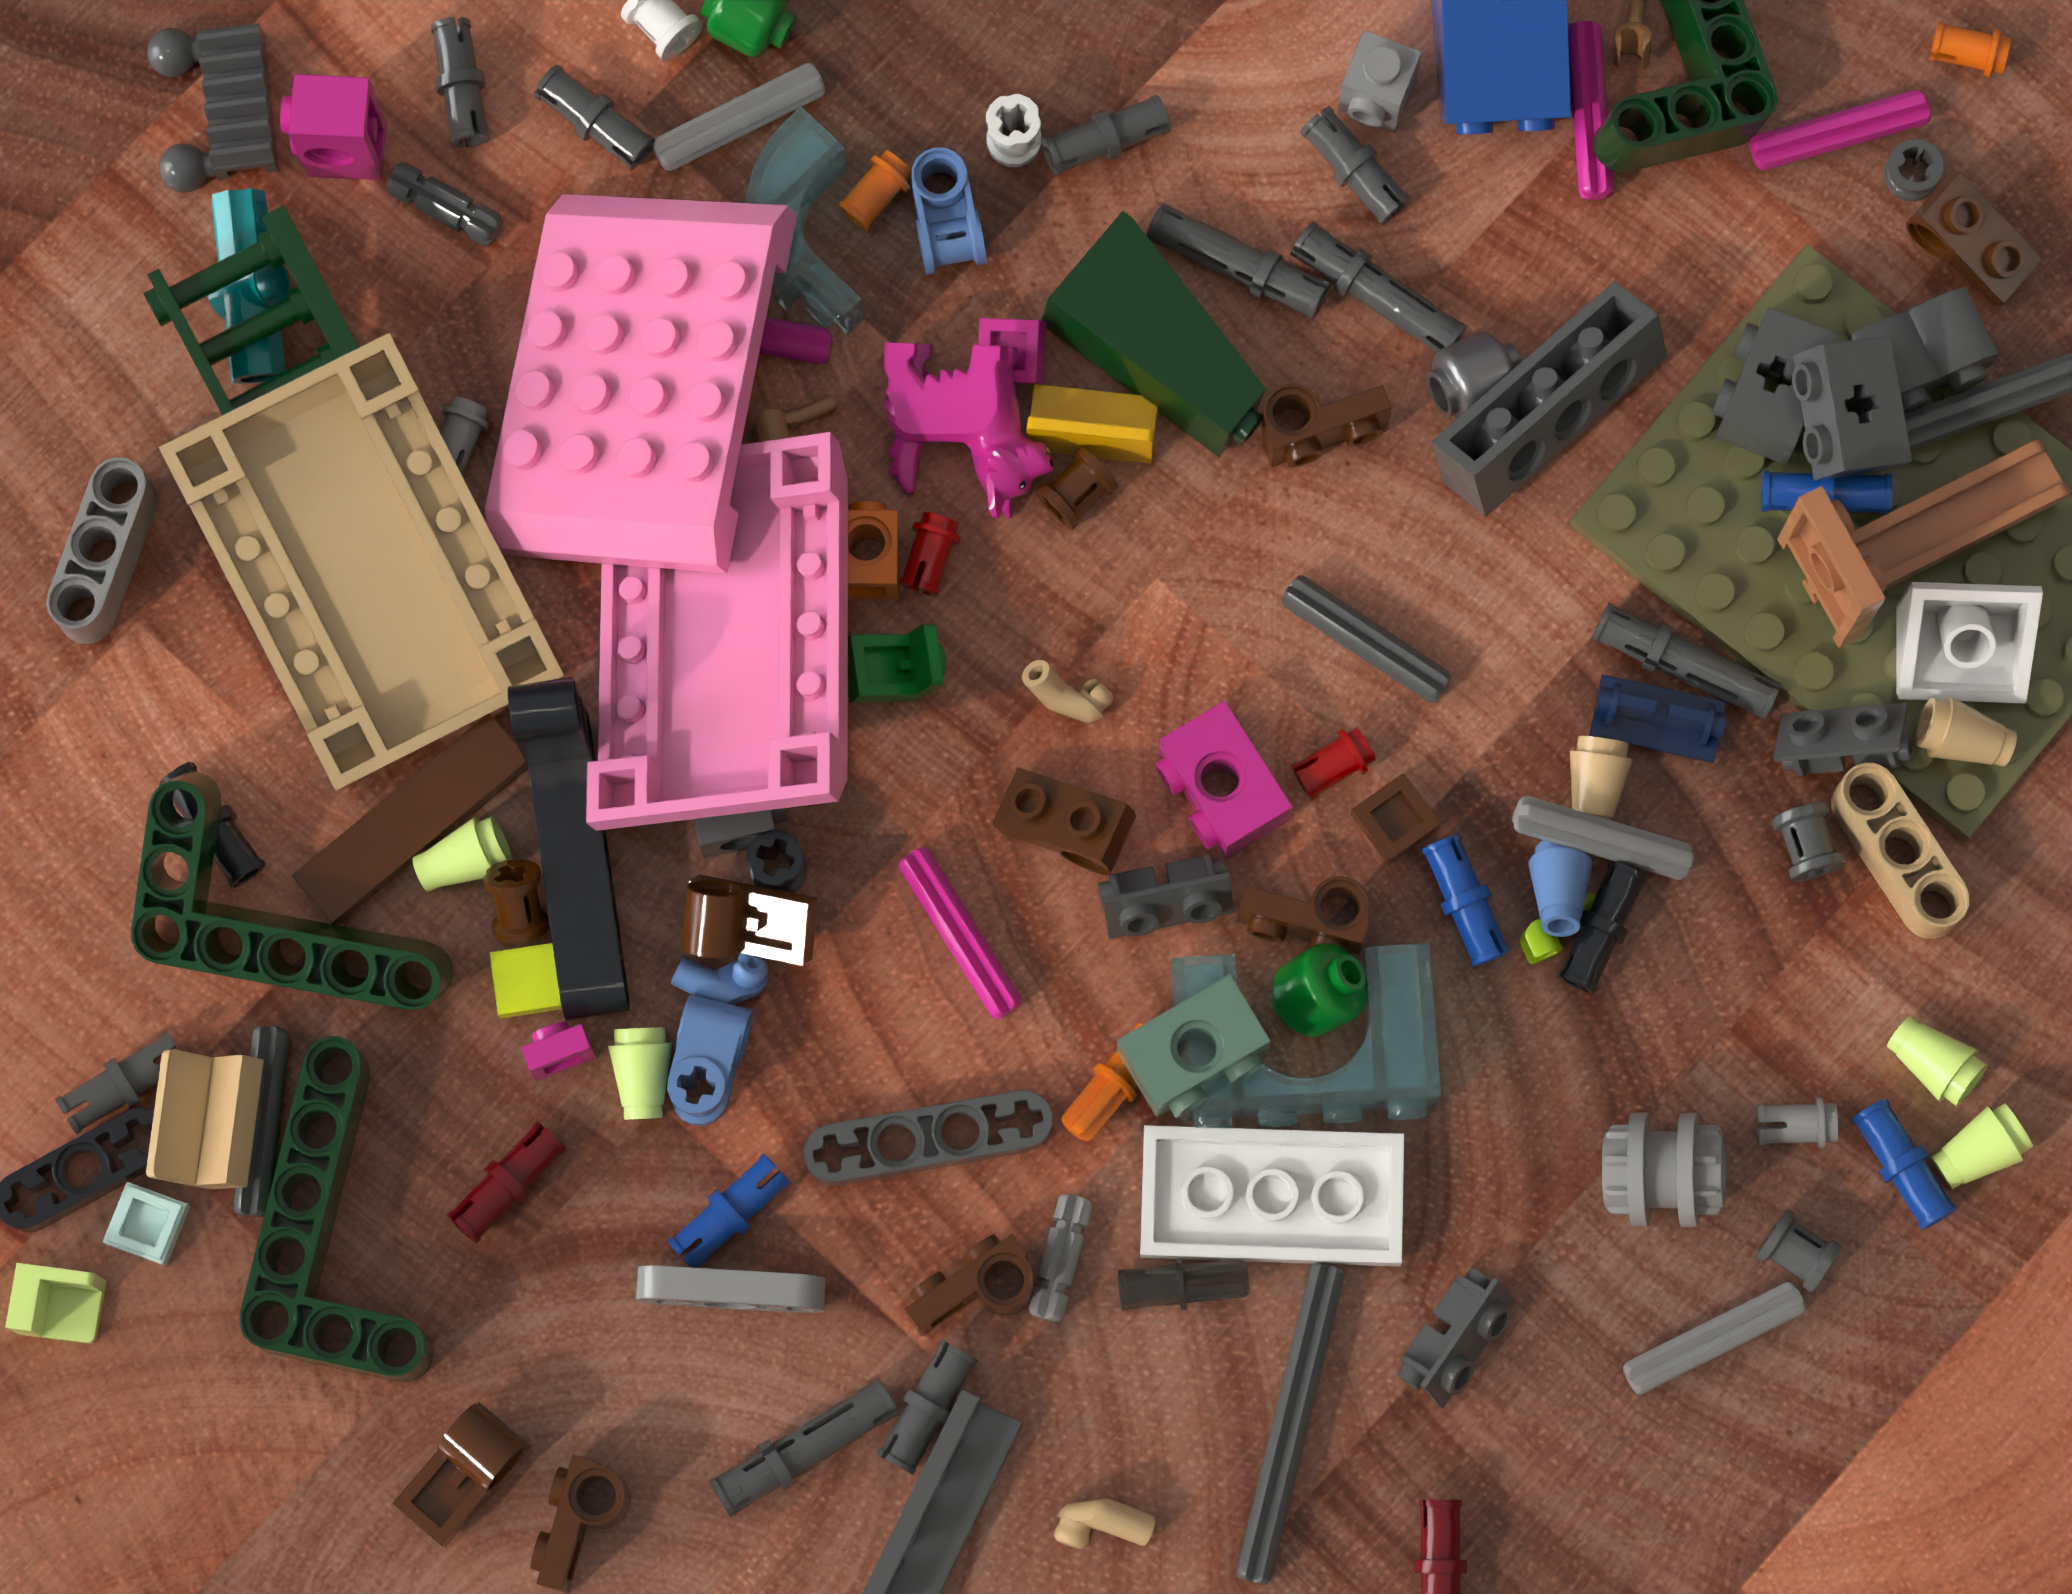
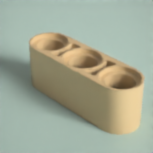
[1831,763,1969,939]

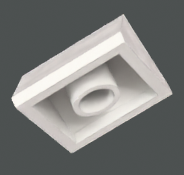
[1896,582,2043,704]

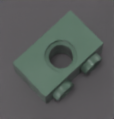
[1117,974,1271,1118]

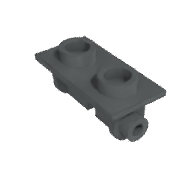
[1773,702,1914,777]
[1098,853,1234,939]
[1397,1268,1515,1409]

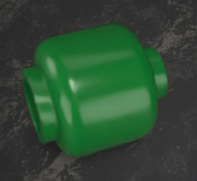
[700,0,797,58]
[1272,943,1368,1038]

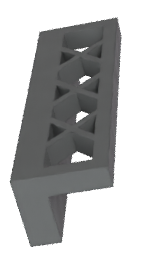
[862,1389,1022,1594]

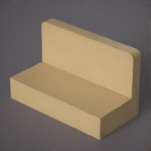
[146,1049,264,1189]

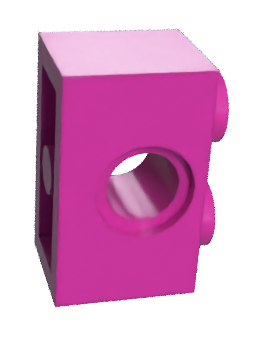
[280,74,387,180]
[1155,700,1293,860]

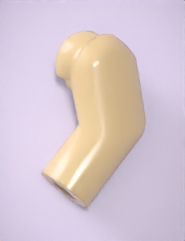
[1022,660,1113,724]

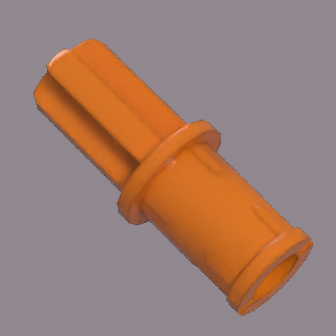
[1061,1023,1143,1142]

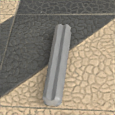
[652,63,825,171]
[1512,796,1695,880]
[1623,1282,1806,1395]

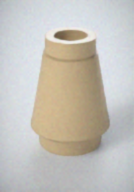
[1915,696,2017,767]
[1570,736,1633,820]

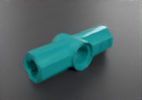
[208,188,291,385]

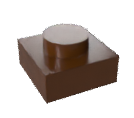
[1351,773,1442,865]

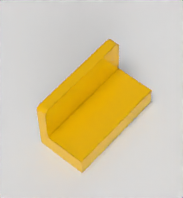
[1026,384,1157,464]

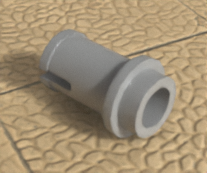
[440,396,490,478]
[1756,1097,1838,1149]

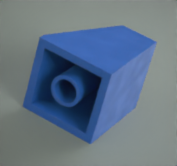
[1431,0,1571,134]

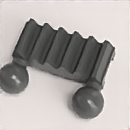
[147,24,279,193]

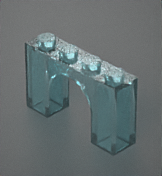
[1170,943,1441,1128]

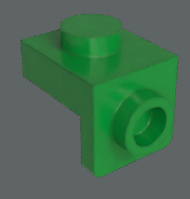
[848,624,946,703]

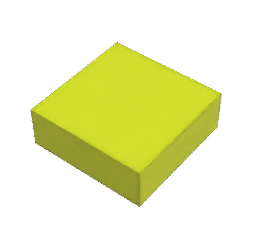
[489,943,562,1019]

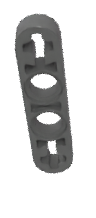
[804,1090,1053,1186]

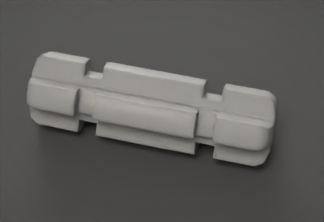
[1029,1194,1092,1322]

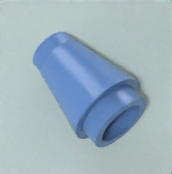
[1528,840,1593,937]

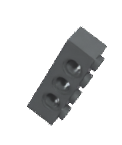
[1431,281,1667,517]

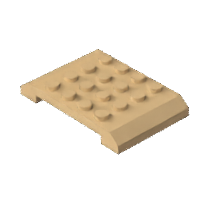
[158,333,564,791]

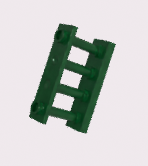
[143,205,359,415]

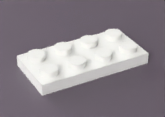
[1140,1125,1404,1267]

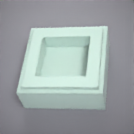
[103,1182,191,1267]

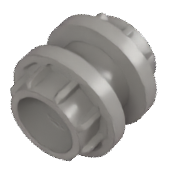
[1602,1112,1726,1227]

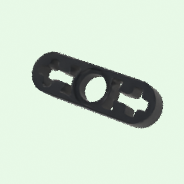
[0,1108,154,1233]

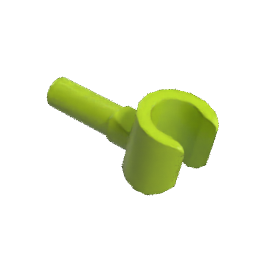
[1520,891,1595,964]

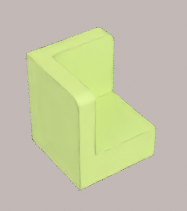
[5,1263,107,1344]

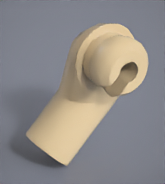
[1054,1498,1155,1549]

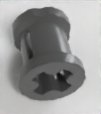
[1772,802,1846,882]
[1755,1208,1842,1293]

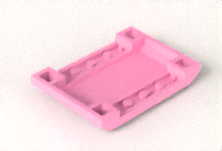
[485,194,797,573]
[586,432,848,831]

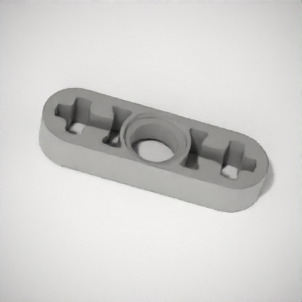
[635,1266,826,1313]

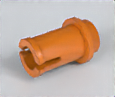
[1929,21,2011,78]
[837,150,912,232]

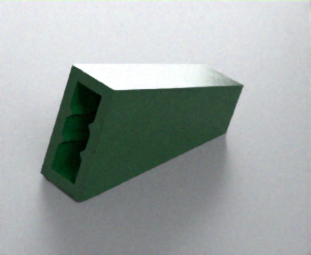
[1041,211,1266,457]

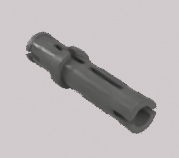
[1146,203,1331,319]
[1290,221,1467,352]
[1591,602,1782,720]
[709,1378,900,1517]

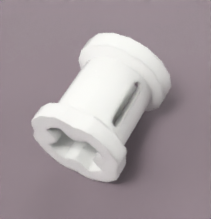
[621,0,703,61]
[986,94,1041,167]

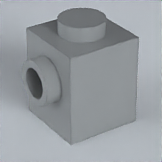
[1338,30,1422,132]

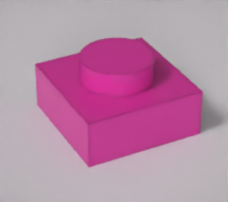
[978,318,1047,384]
[520,1021,596,1081]

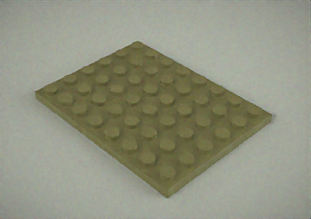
[1569,244,2072,843]

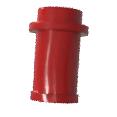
[899,512,961,596]
[1290,727,1376,801]

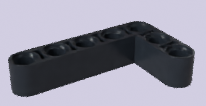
[507,677,630,1021]

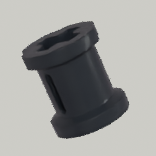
[746,829,807,893]

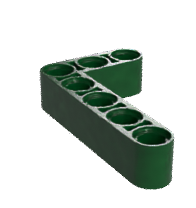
[1593,0,1778,172]
[131,772,453,1010]
[239,1036,434,1382]

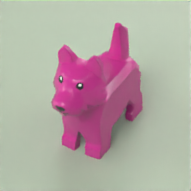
[884,342,1054,518]

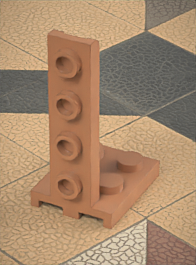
[1777,439,2071,649]

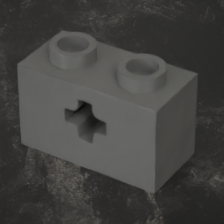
[1711,307,1839,465]
[1792,335,1912,481]

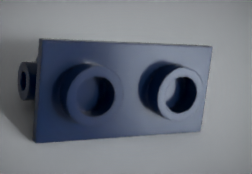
[1589,674,1727,763]

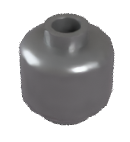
[1426,331,1522,419]

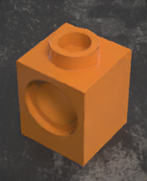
[848,501,900,600]

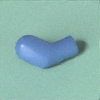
[670,953,768,1005]

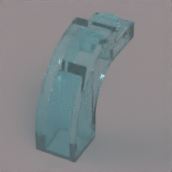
[746,107,865,335]

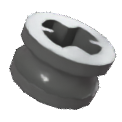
[1883,138,1944,202]

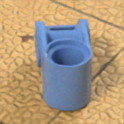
[912,147,987,275]
[667,995,753,1126]

